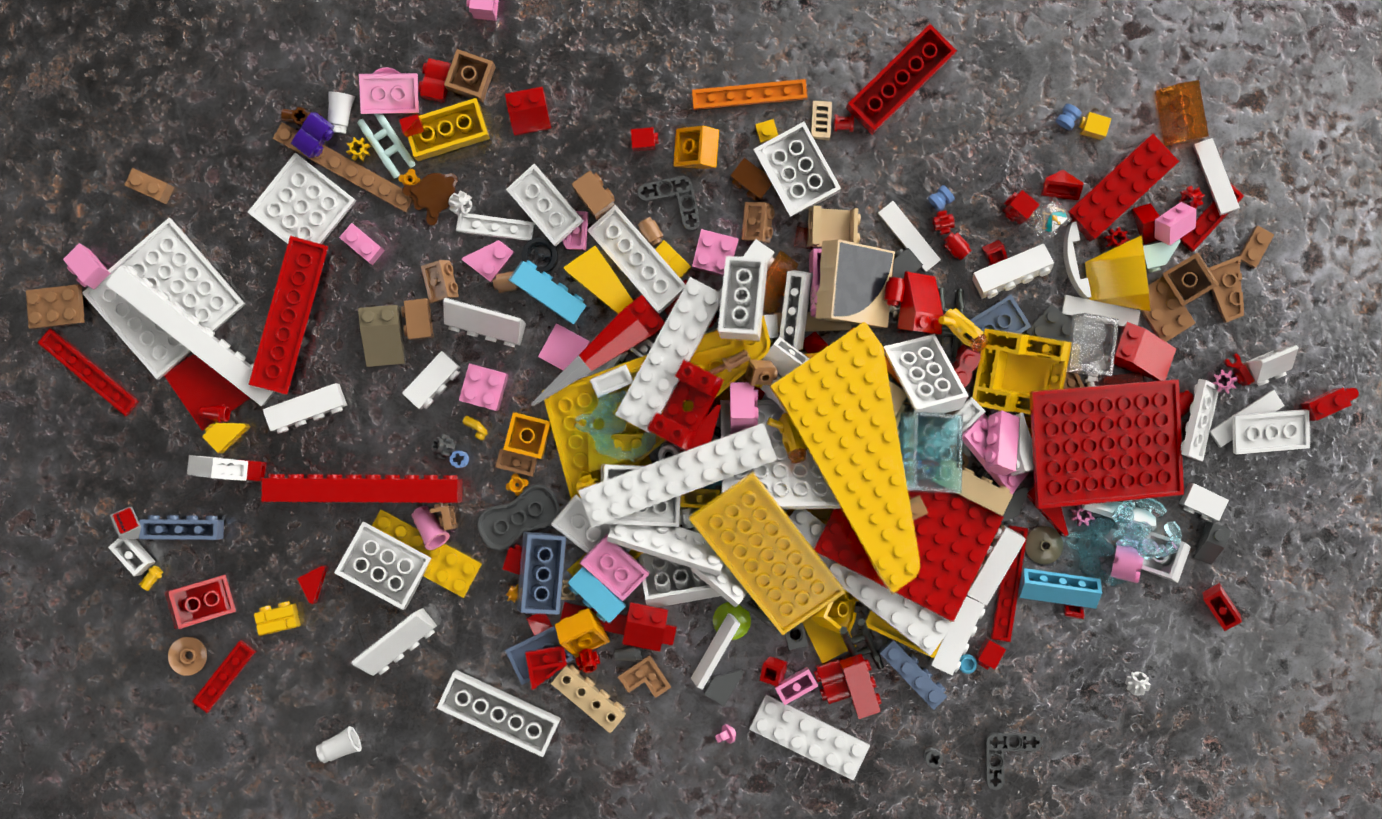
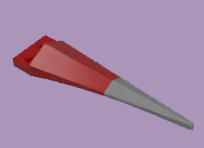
[531,295,665,406]

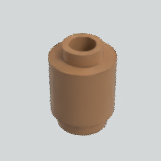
[638,217,664,247]
[493,271,519,293]

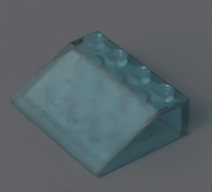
[900,411,963,494]

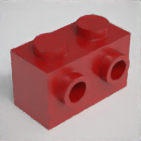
[1002,190,1040,225]

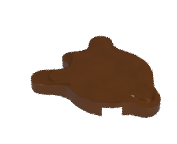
[402,173,458,225]

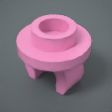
[715,724,736,744]

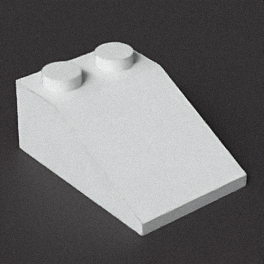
[1242,345,1299,386]

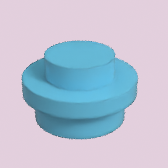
[959,654,977,674]

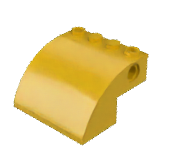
[972,329,1072,415]

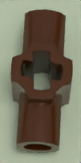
[281,107,322,127]

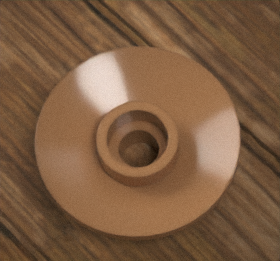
[168,637,207,676]

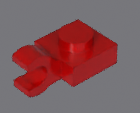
[1224,353,1255,386]

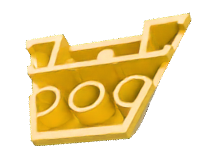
[1085,235,1150,311]

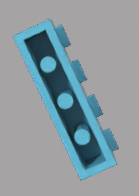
[508,260,587,324]
[1019,568,1102,609]

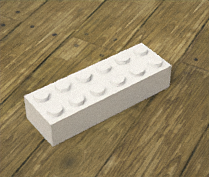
[437,670,561,757]

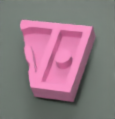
[562,211,589,251]
[462,240,515,283]

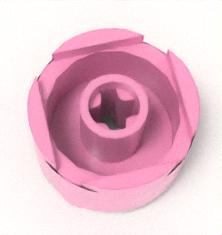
[1111,540,1146,583]

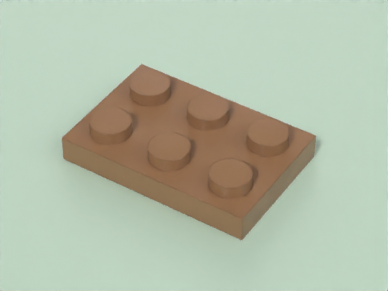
[1139,276,1196,342]
[26,284,85,329]

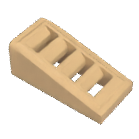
[811,101,832,140]

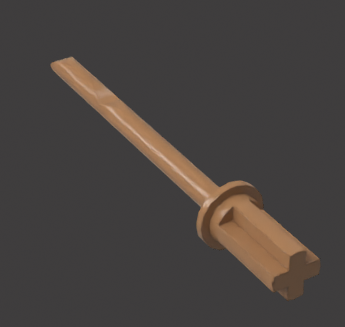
[674,349,751,390]

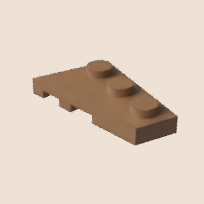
[1209,255,1244,323]

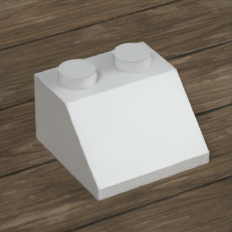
[1140,531,1191,583]

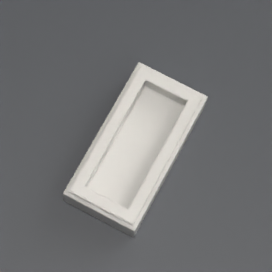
[590,364,633,398]

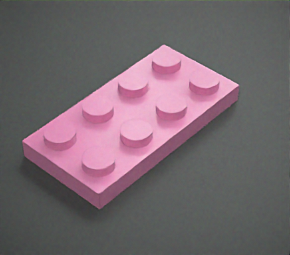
[960,413,1029,494]

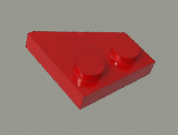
[525,645,567,689]

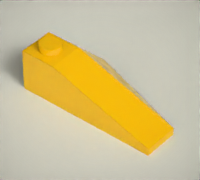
[810,590,859,634]

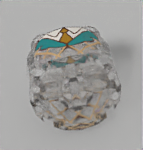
[1025,196,1072,240]

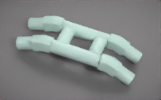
[357,113,416,179]

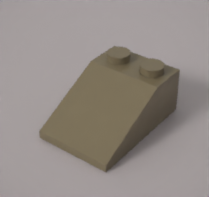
[358,305,405,367]

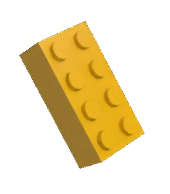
[408,98,490,161]

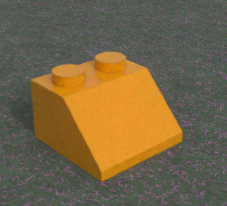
[673,125,719,169]
[554,608,610,657]

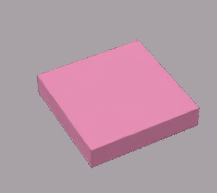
[538,323,590,371]

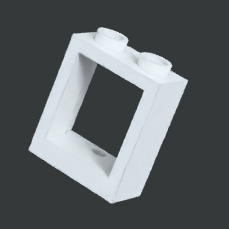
[187,455,248,481]

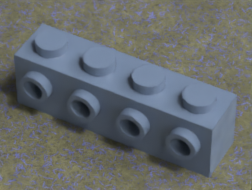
[139,515,224,540]
[878,638,948,710]

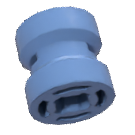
[1055,104,1082,130]
[928,185,955,212]

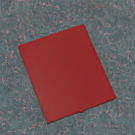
[164,354,251,431]

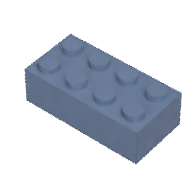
[517,532,566,614]

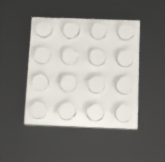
[248,153,356,244]

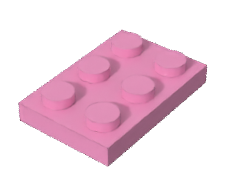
[359,73,419,114]
[580,534,649,601]

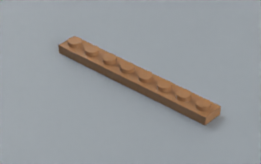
[273,122,413,213]

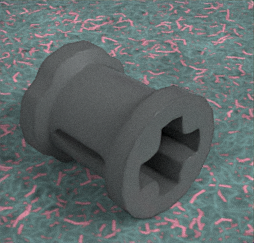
[923,747,943,768]

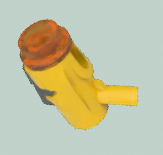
[939,308,988,352]
[767,412,807,463]

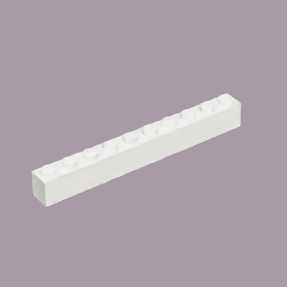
[105,266,275,406]

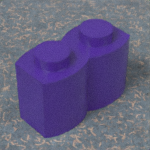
[291,112,335,158]

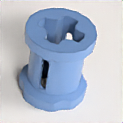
[450,451,469,468]

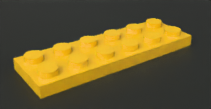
[372,509,483,598]

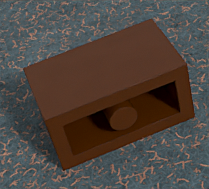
[730,158,773,202]

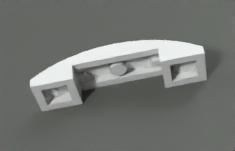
[1063,222,1092,299]

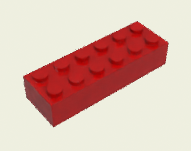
[846,24,957,135]
[1066,134,1179,242]

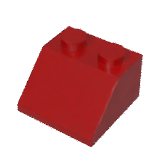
[505,87,552,136]
[622,602,668,652]

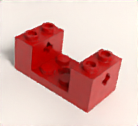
[647,359,724,450]

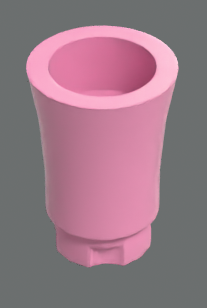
[411,506,450,550]

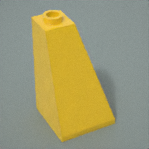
[563,245,633,314]

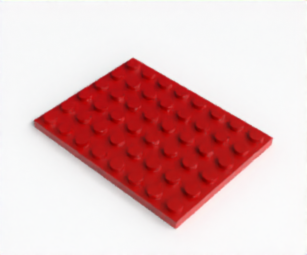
[1030,379,1184,509]
[814,467,1004,622]

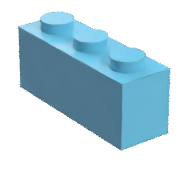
[567,567,626,623]

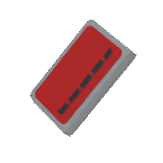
[110,507,141,539]

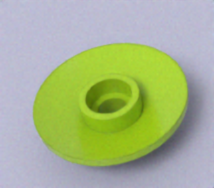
[713,602,751,640]

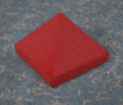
[1064,604,1084,619]

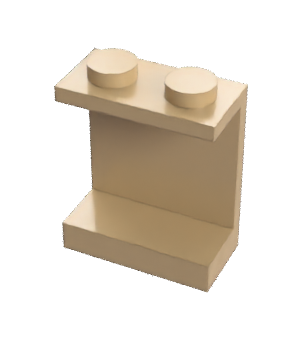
[807,206,861,247]

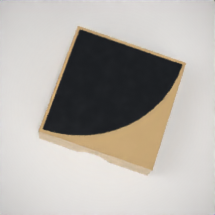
[816,240,895,328]

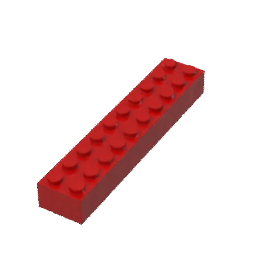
[261,474,463,503]

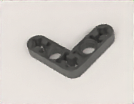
[638,176,700,231]
[985,732,1043,790]

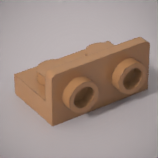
[742,202,775,243]
[421,260,459,303]
[429,503,457,531]

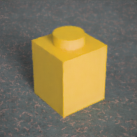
[1079,112,1111,140]

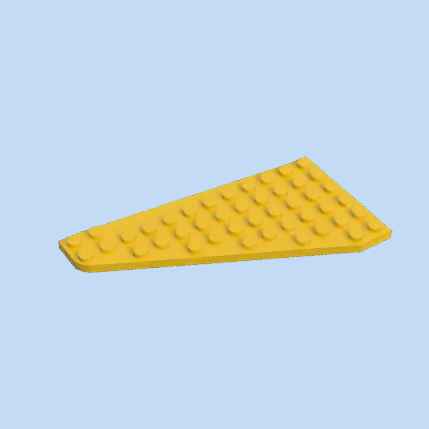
[542,315,770,499]
[770,322,920,594]

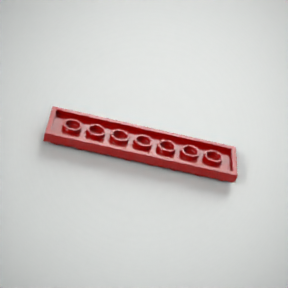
[248,236,329,395]

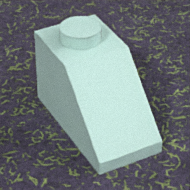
[1143,239,1180,273]

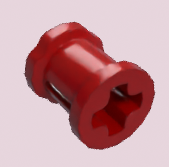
[833,114,854,132]

